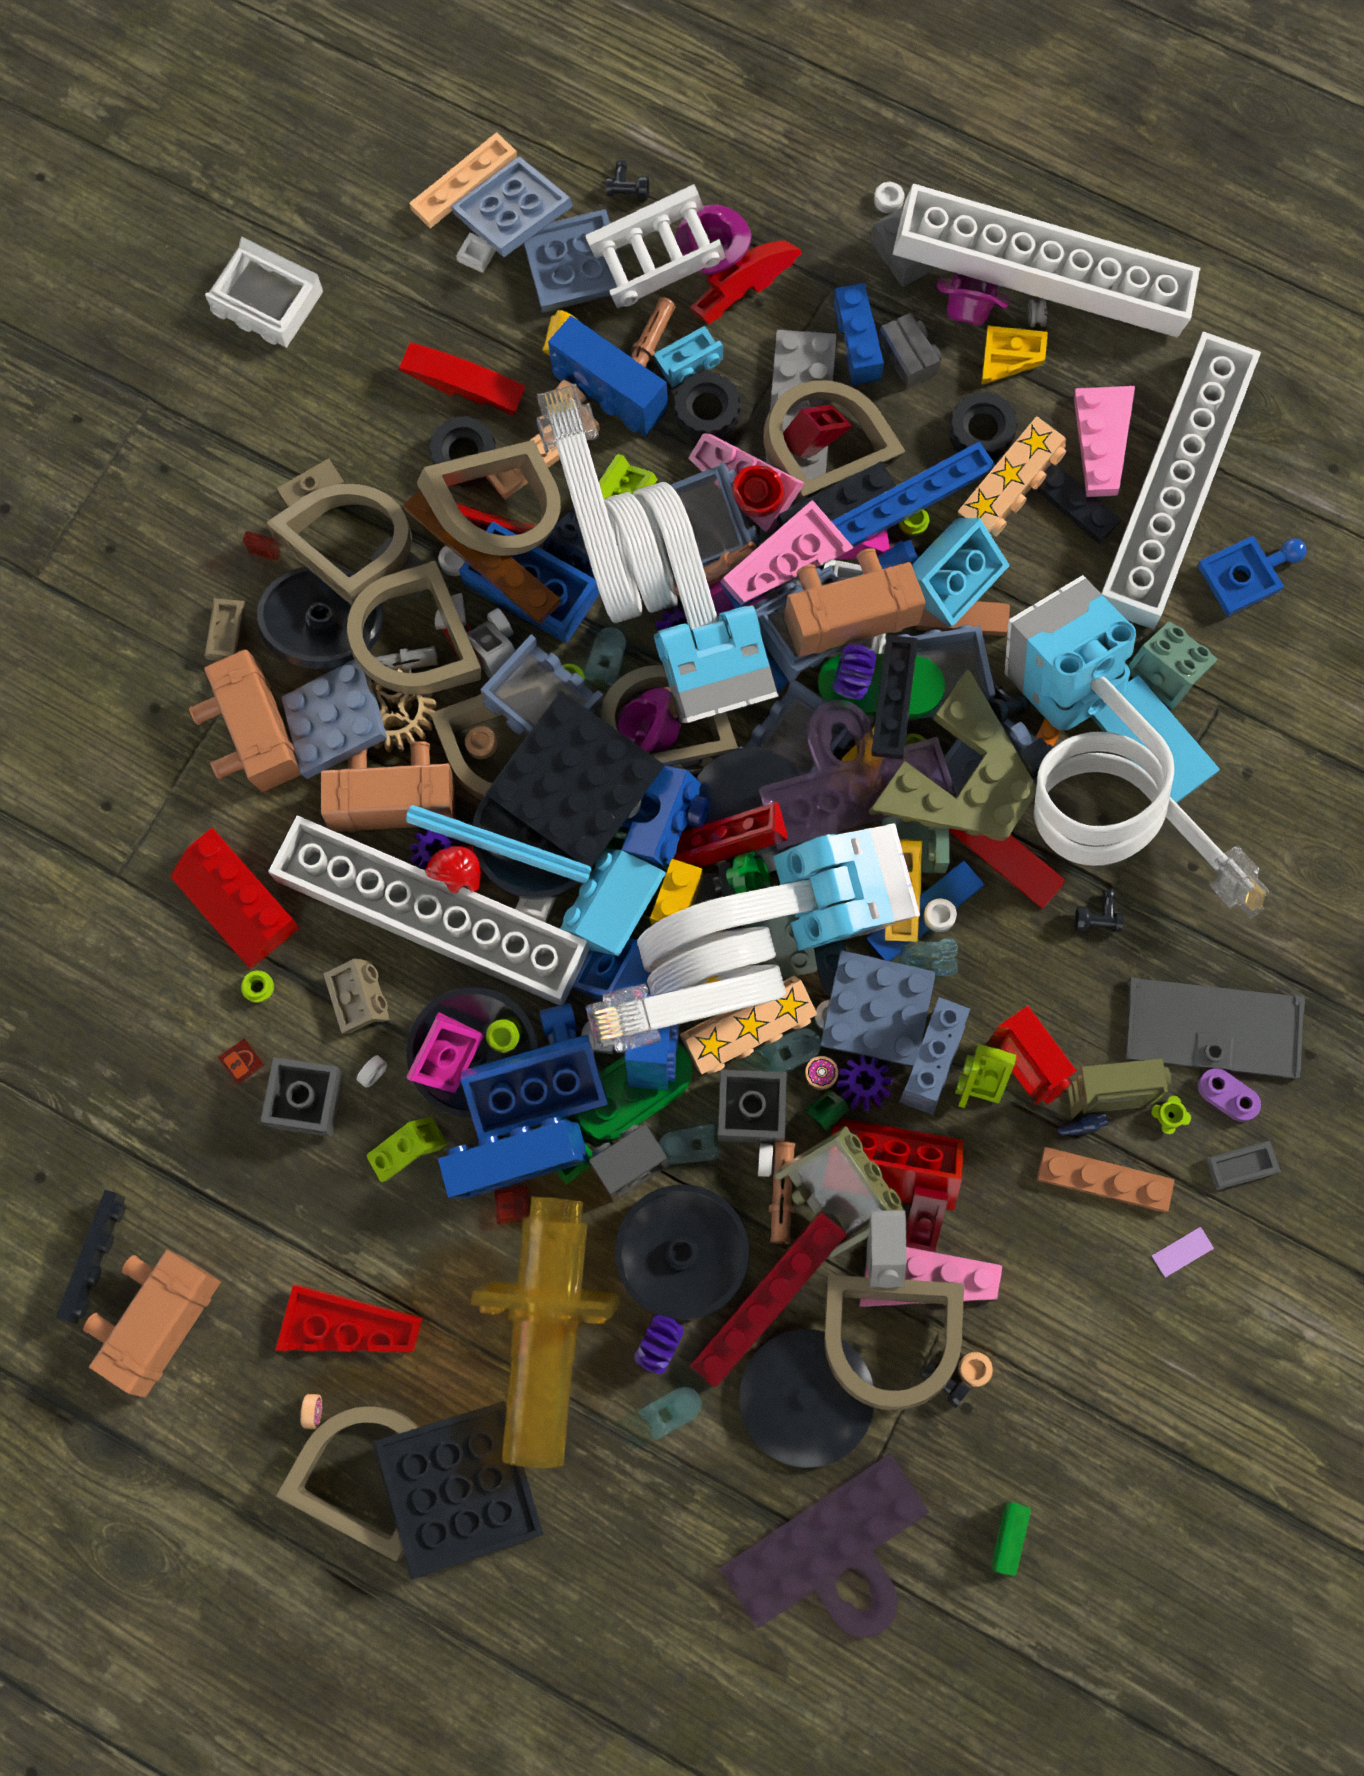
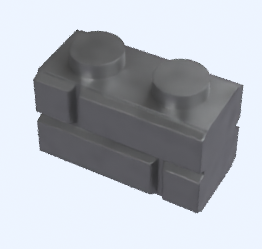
[878,313,942,389]

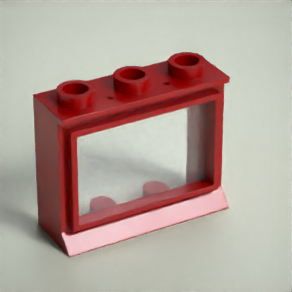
[986,1006,1077,1106]

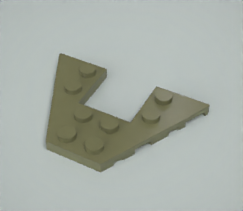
[868,669,1037,841]

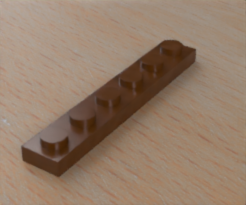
[403,489,561,625]

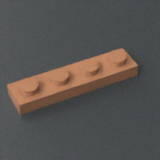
[1037,1147,1175,1213]

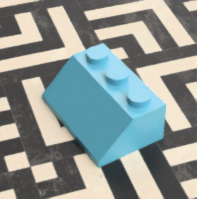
[912,518,1010,627]
[560,848,666,956]

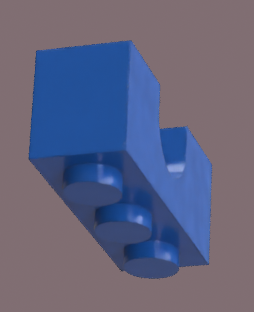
[833,283,884,386]
[622,766,701,869]

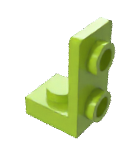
[367,1116,448,1182]

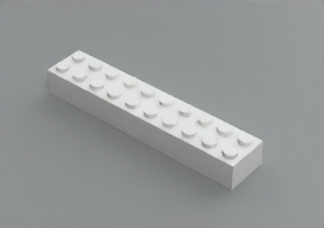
[893,184,1200,337]
[1101,332,1261,630]
[268,816,589,1005]

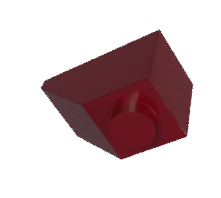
[783,404,852,458]

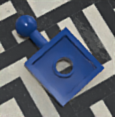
[1197,536,1307,617]

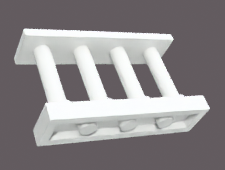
[585,184,726,308]

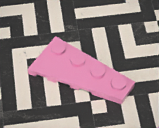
[720,500,854,605]
[859,1247,1002,1307]

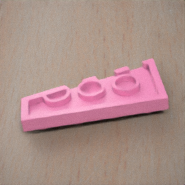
[1073,386,1135,497]
[688,433,805,533]

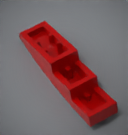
[398,342,526,416]

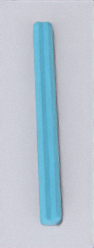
[406,805,591,883]

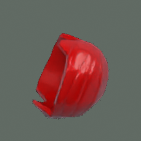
[732,465,785,518]
[425,846,480,893]

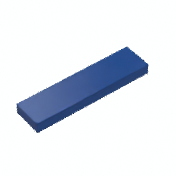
[866,861,985,962]

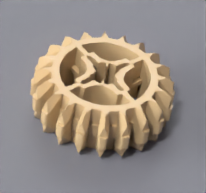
[372,668,436,753]

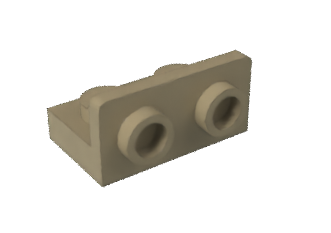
[323,959,389,1034]

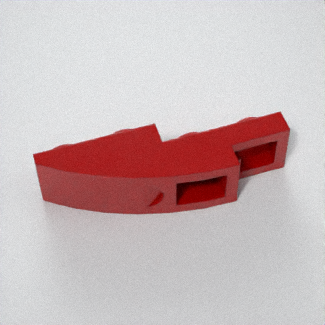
[689,240,802,325]

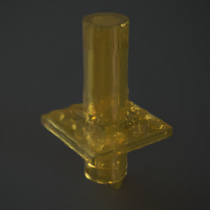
[471,1197,620,1468]

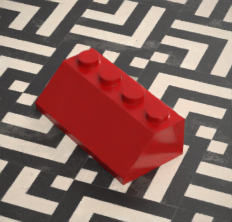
[170,827,300,970]
[823,1118,964,1211]

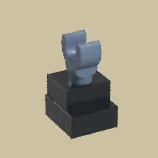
[1009,722,1053,779]

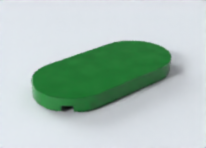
[818,654,945,718]
[574,1044,692,1141]

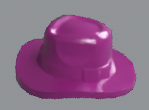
[675,205,752,274]
[937,273,1010,326]
[616,688,681,753]

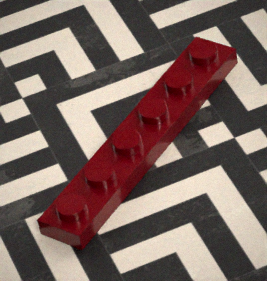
[690,1211,847,1388]

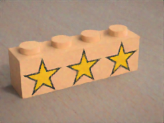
[958,416,1066,537]
[680,975,818,1074]

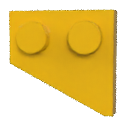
[981,326,1048,384]

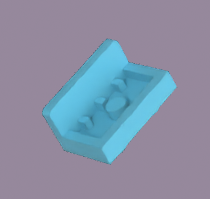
[653,326,723,387]

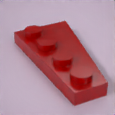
[275,1284,423,1352]

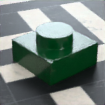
[805,1089,850,1130]

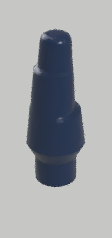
[1058,1113,1108,1136]

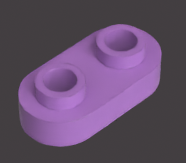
[1198,1068,1261,1122]

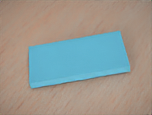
[1091,675,1220,803]

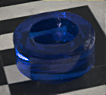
[687,795,710,829]

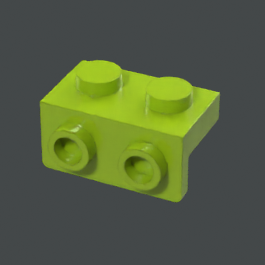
[599,454,658,499]
[955,1044,1016,1108]

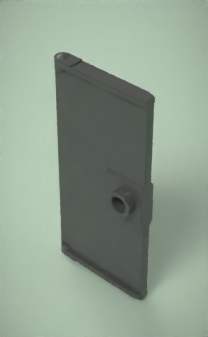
[1125,977,1305,1079]

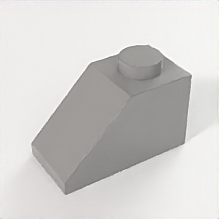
[466,621,525,684]
[866,1211,906,1288]

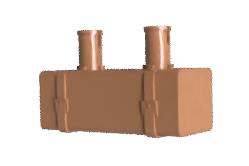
[784,548,925,657]
[189,650,301,792]
[321,741,456,833]
[83,1249,221,1398]

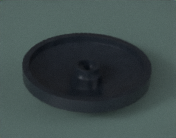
[257,566,383,669]
[688,748,815,872]
[472,795,580,900]
[406,986,538,1118]
[615,1184,749,1321]
[739,1329,874,1468]

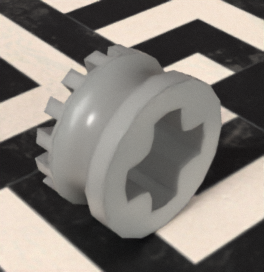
[1028,299,1047,327]

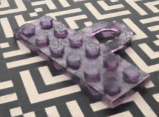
[758,700,957,850]
[720,1453,929,1637]

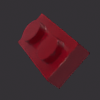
[906,1187,948,1252]

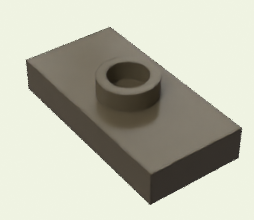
[277,458,345,507]
[204,598,246,661]

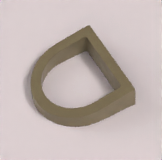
[763,380,905,506]
[417,440,561,556]
[267,484,412,605]
[347,561,481,695]
[601,665,738,774]
[430,671,557,801]
[824,1275,964,1410]
[276,1406,418,1561]

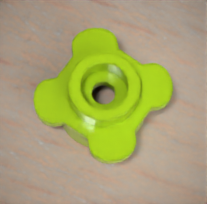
[1151,1096,1191,1135]

